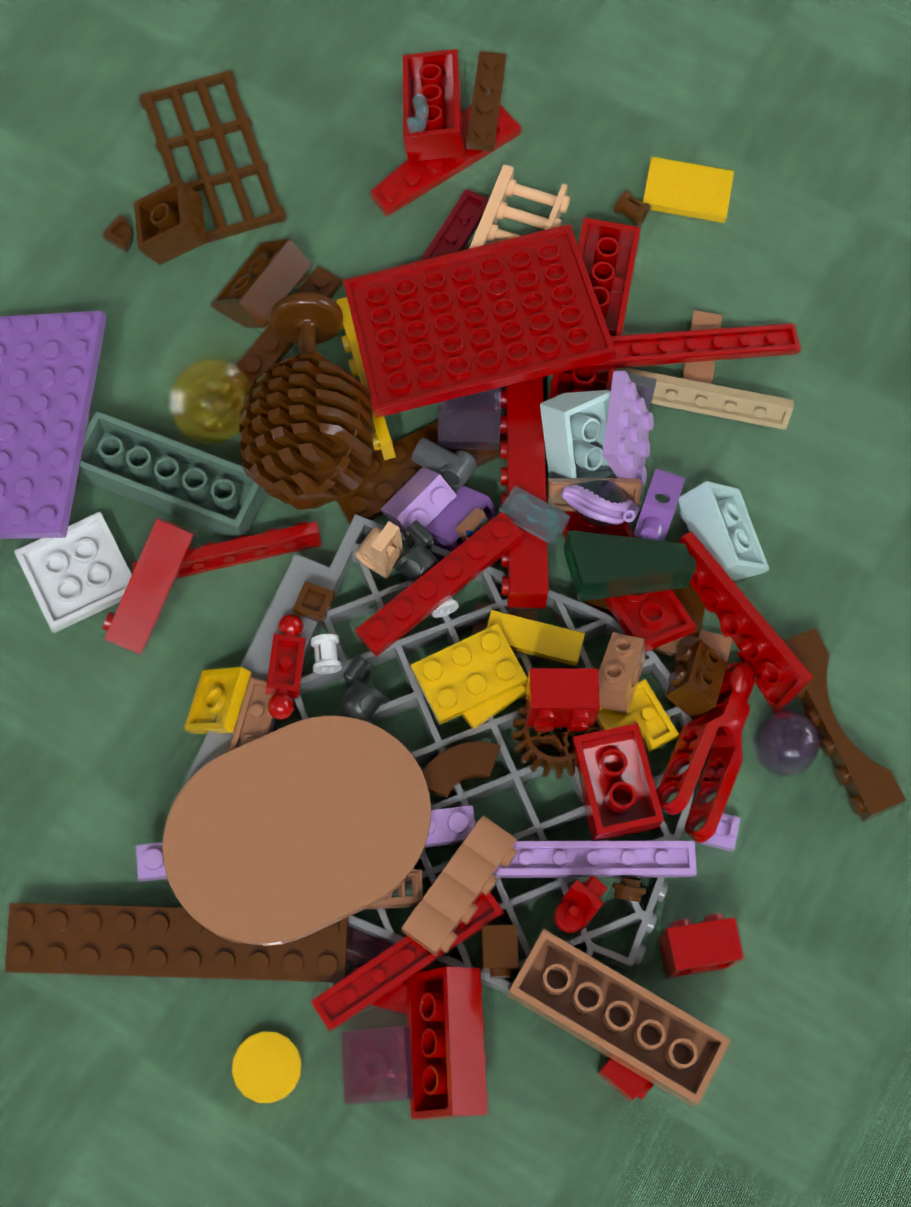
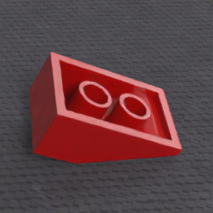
[572,723,664,841]

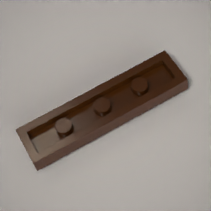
[466,51,507,152]

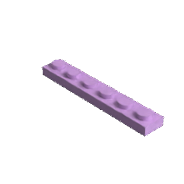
[494,841,697,878]

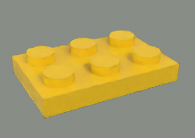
[410,624,528,725]

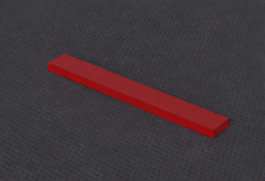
[580,323,801,371]

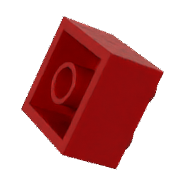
[525,668,600,732]
[658,913,744,979]

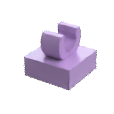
[700,813,740,852]

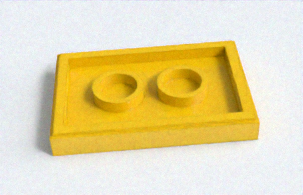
[643,156,734,223]

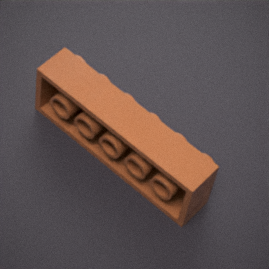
[506,929,731,1107]

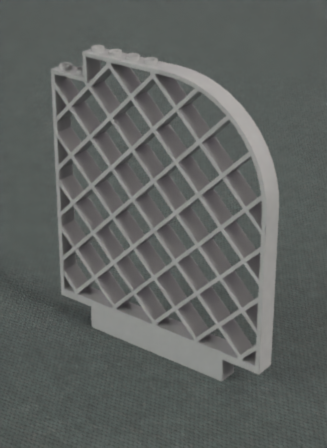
[185,514,694,994]

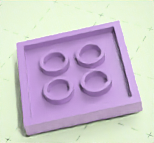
[602,371,654,491]

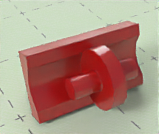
[554,875,607,933]

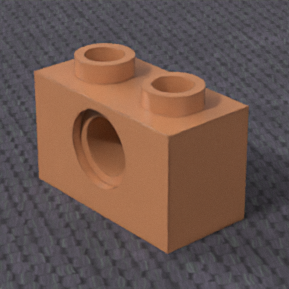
[599,632,645,714]

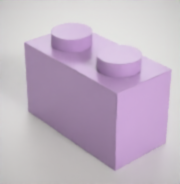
[380,467,457,533]

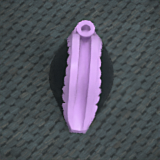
[560,480,640,526]

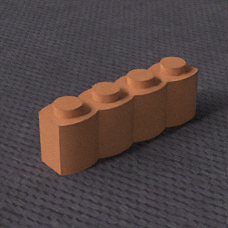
[402,816,518,956]

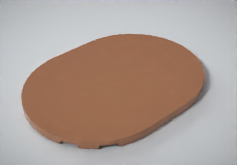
[163,716,431,946]

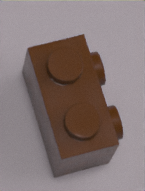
[665,640,727,720]

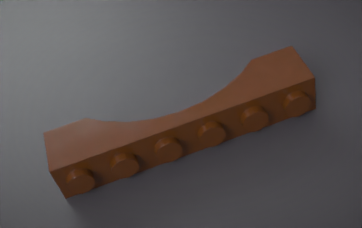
[783,628,906,822]

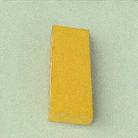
[486,610,585,666]

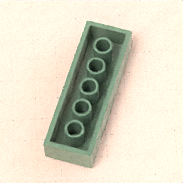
[77,411,267,538]

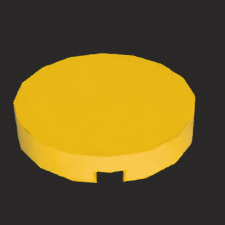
[232,1031,302,1103]

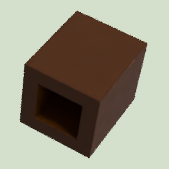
[481,925,519,979]

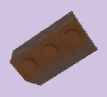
[210,239,312,329]

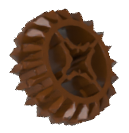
[511,707,601,779]

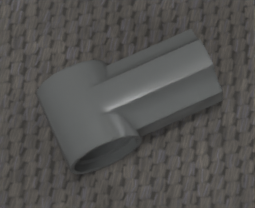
[411,437,477,491]

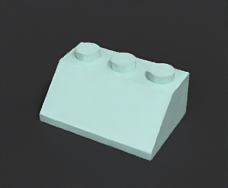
[540,390,616,478]
[678,481,770,581]

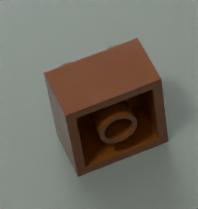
[134,178,207,265]

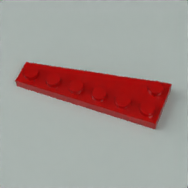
[370,104,522,217]
[670,531,814,714]

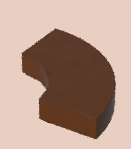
[422,742,501,798]

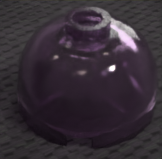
[753,710,820,776]

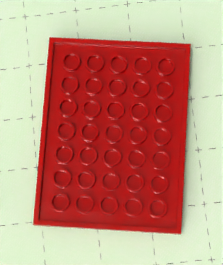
[343,224,616,418]

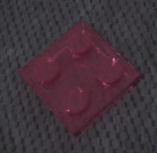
[342,1026,414,1104]

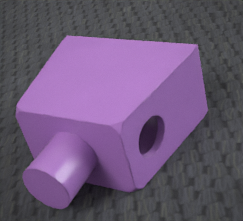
[634,468,685,544]

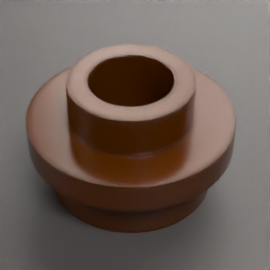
[612,877,646,902]

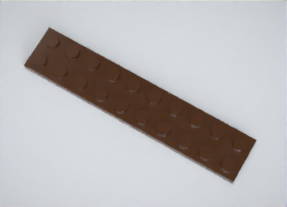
[5,902,349,983]

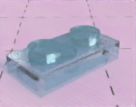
[499,486,570,545]

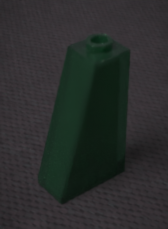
[563,531,696,602]

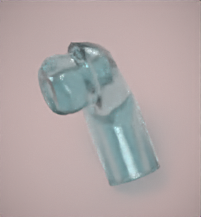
[407,94,429,133]

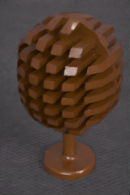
[239,293,374,510]

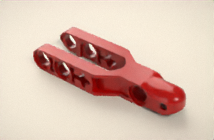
[657,662,755,843]

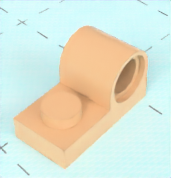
[355,521,404,579]

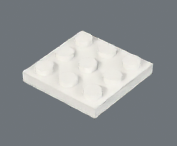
[14,512,132,633]

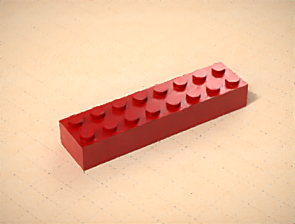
[548,218,641,400]

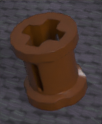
[613,190,651,227]

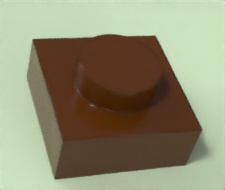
[293,581,335,624]

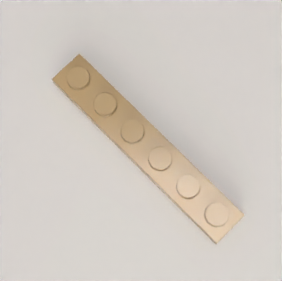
[616,367,794,430]

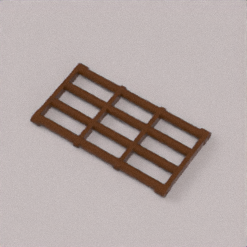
[139,70,287,245]

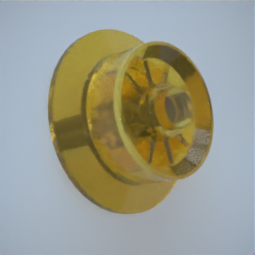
[170,359,250,444]

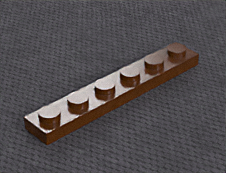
[214,265,342,412]

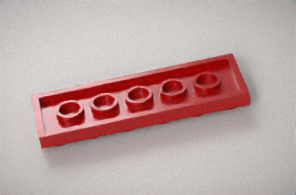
[547,511,696,652]

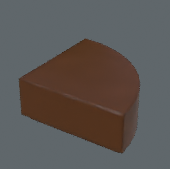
[102,214,133,253]

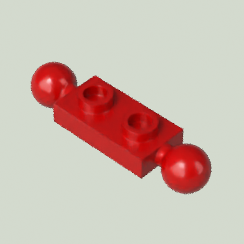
[265,614,306,720]

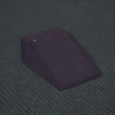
[438,387,501,450]

